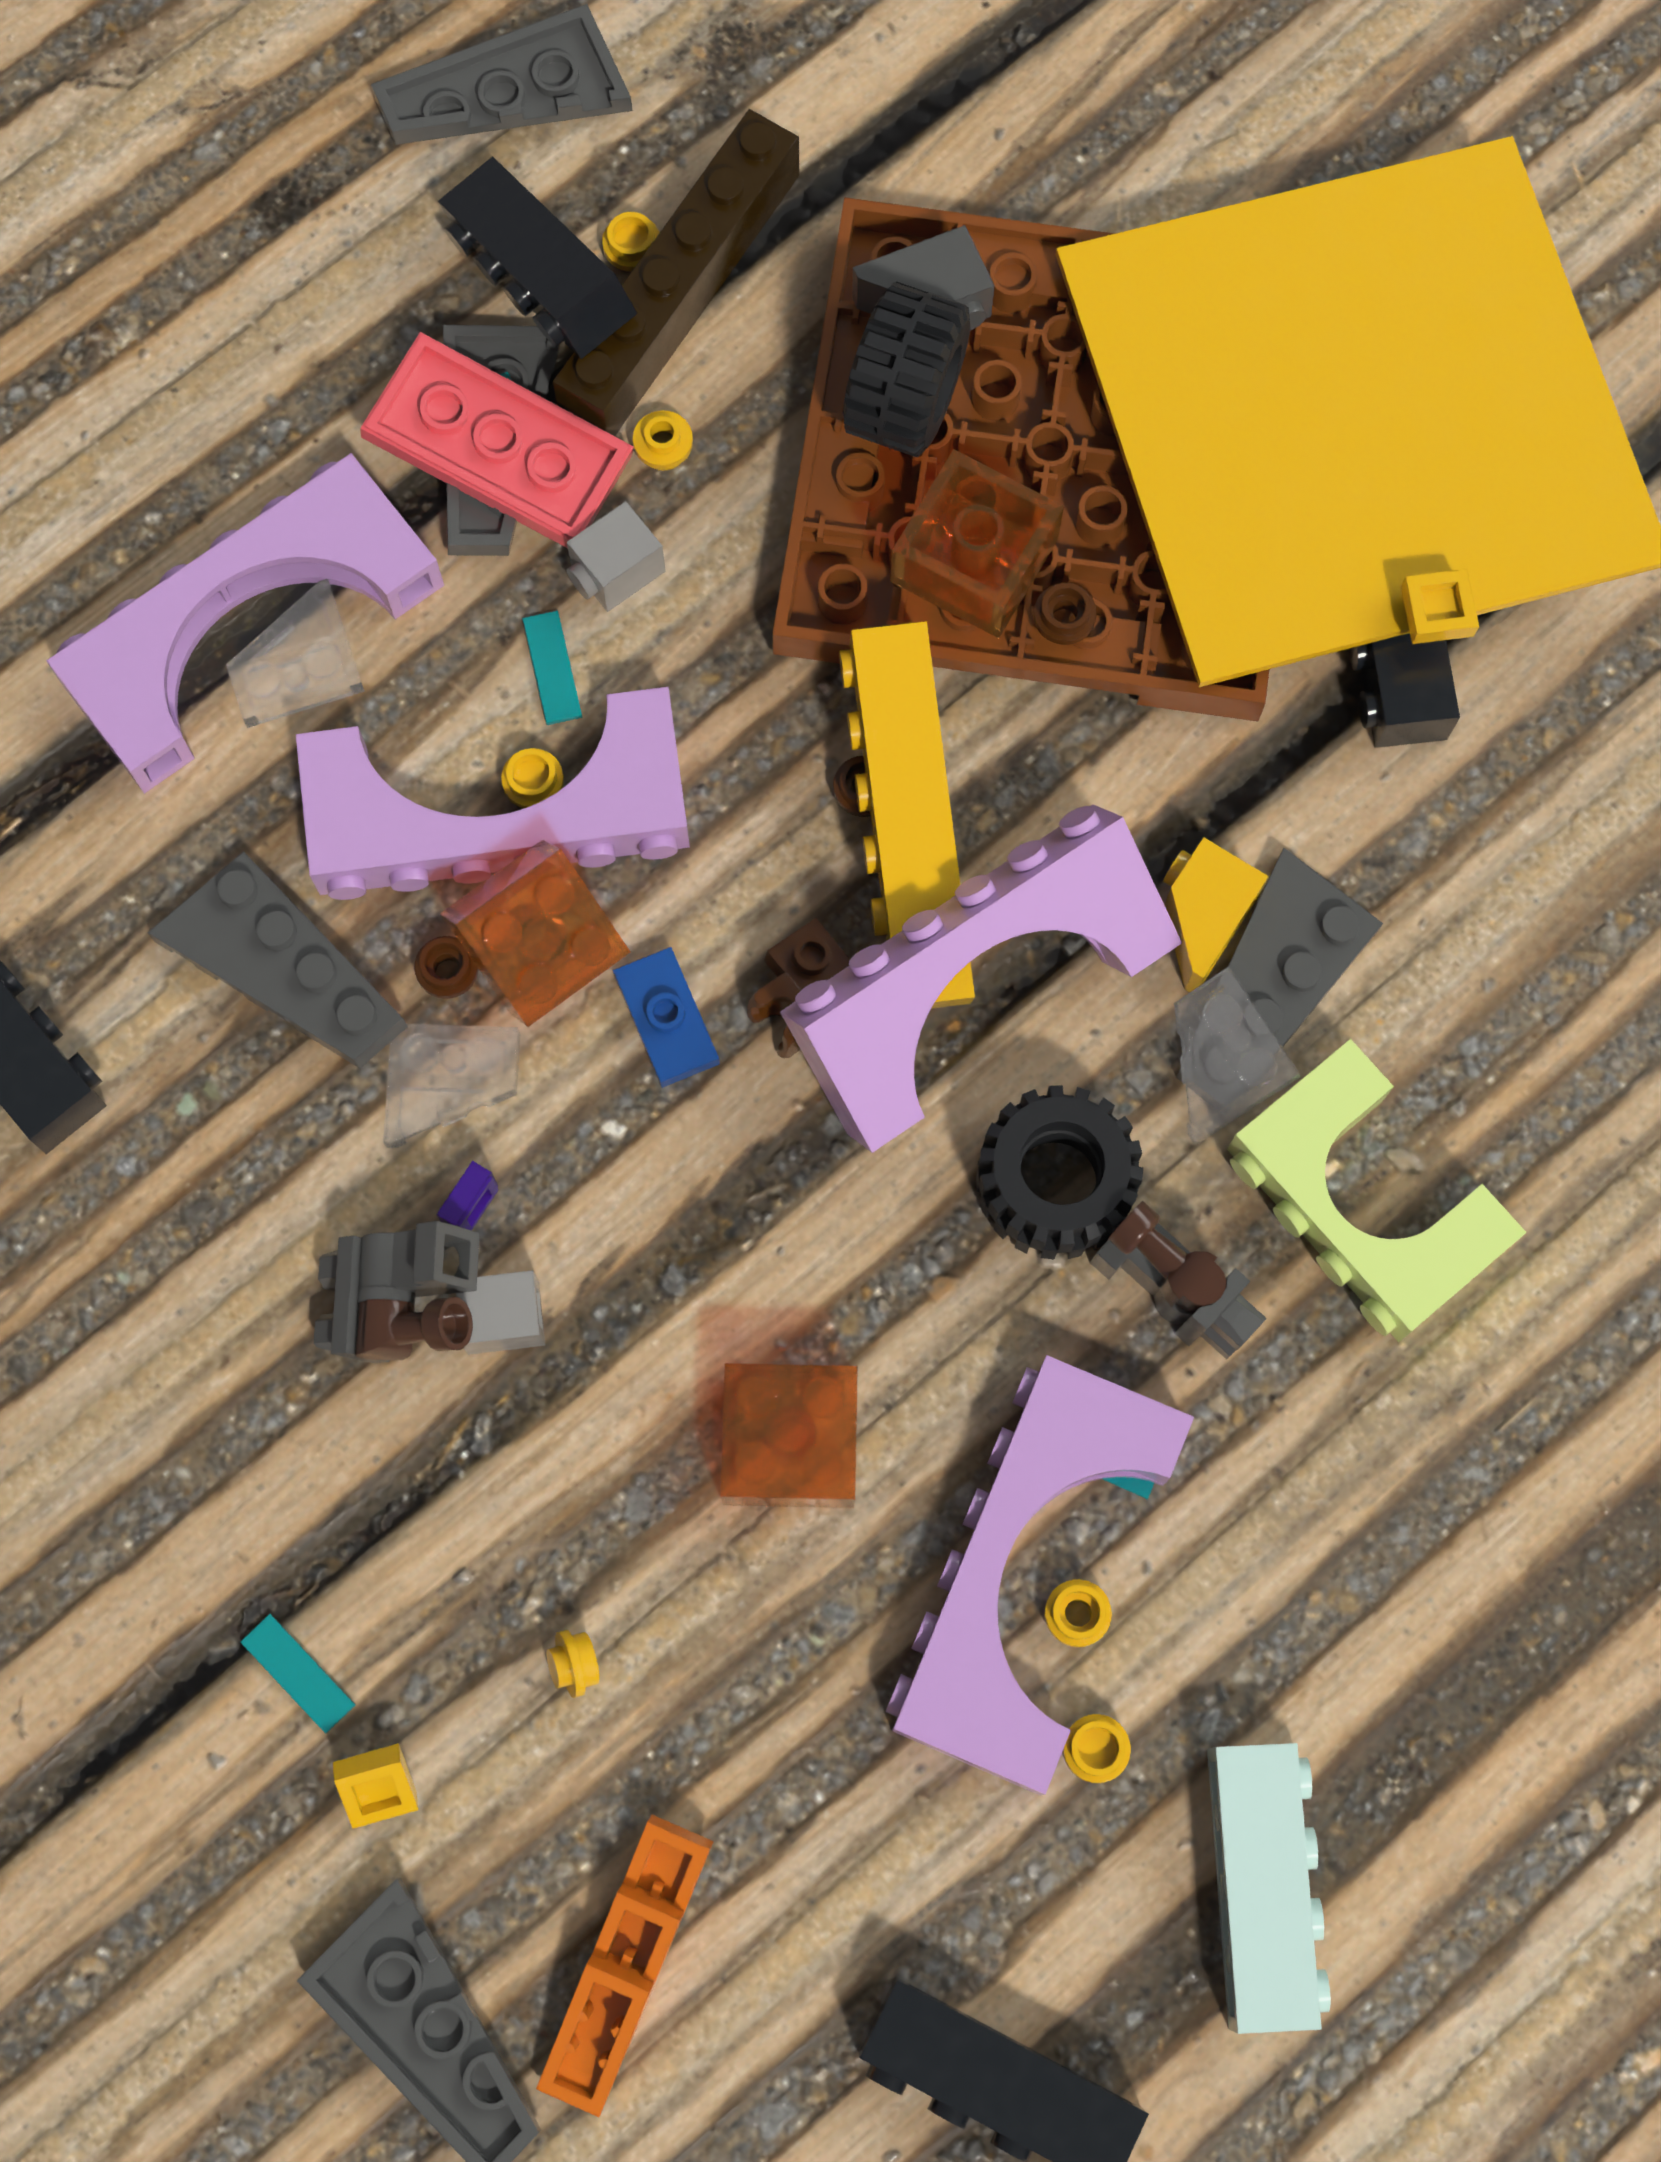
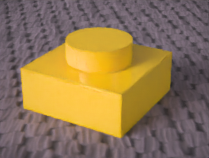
[1401,569,1479,644]
[333,1743,418,1829]

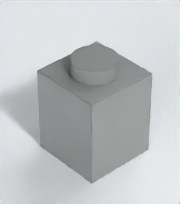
[566,501,666,612]
[456,1270,545,1355]

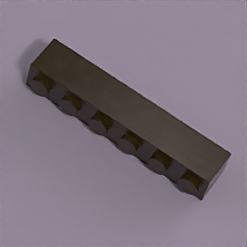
[553,109,800,436]

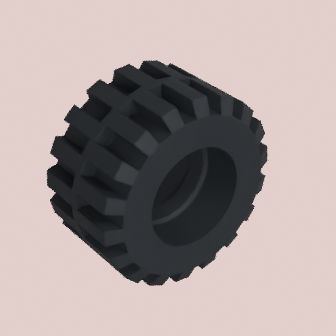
[843,282,971,457]
[976,1085,1144,1260]

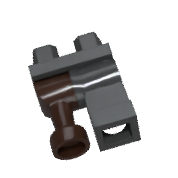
[1090,1201,1267,1359]
[314,1221,480,1363]

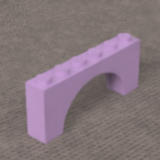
[46,453,444,794]
[296,687,690,900]
[780,804,1182,1153]
[885,1355,1194,1796]

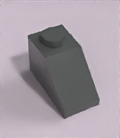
[852,225,995,331]

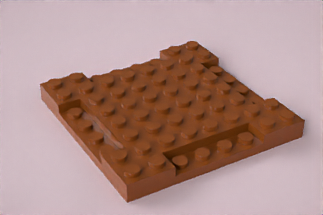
[773,197,1270,722]

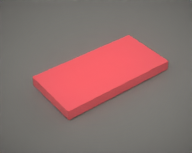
[360,332,634,548]

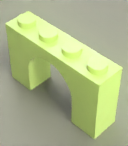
[1227,1039,1527,1342]

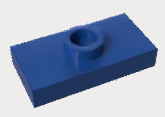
[613,947,720,1088]

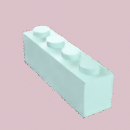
[1207,1743,1331,2034]

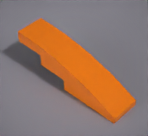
[536,1814,714,2117]

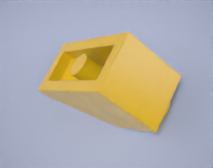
[1163,837,1269,996]

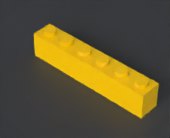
[839,621,975,1009]

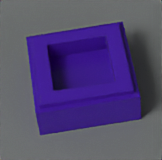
[436,1161,499,1230]

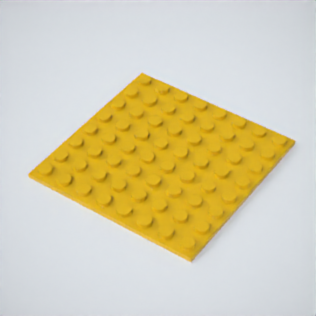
[1055,136,1661,687]

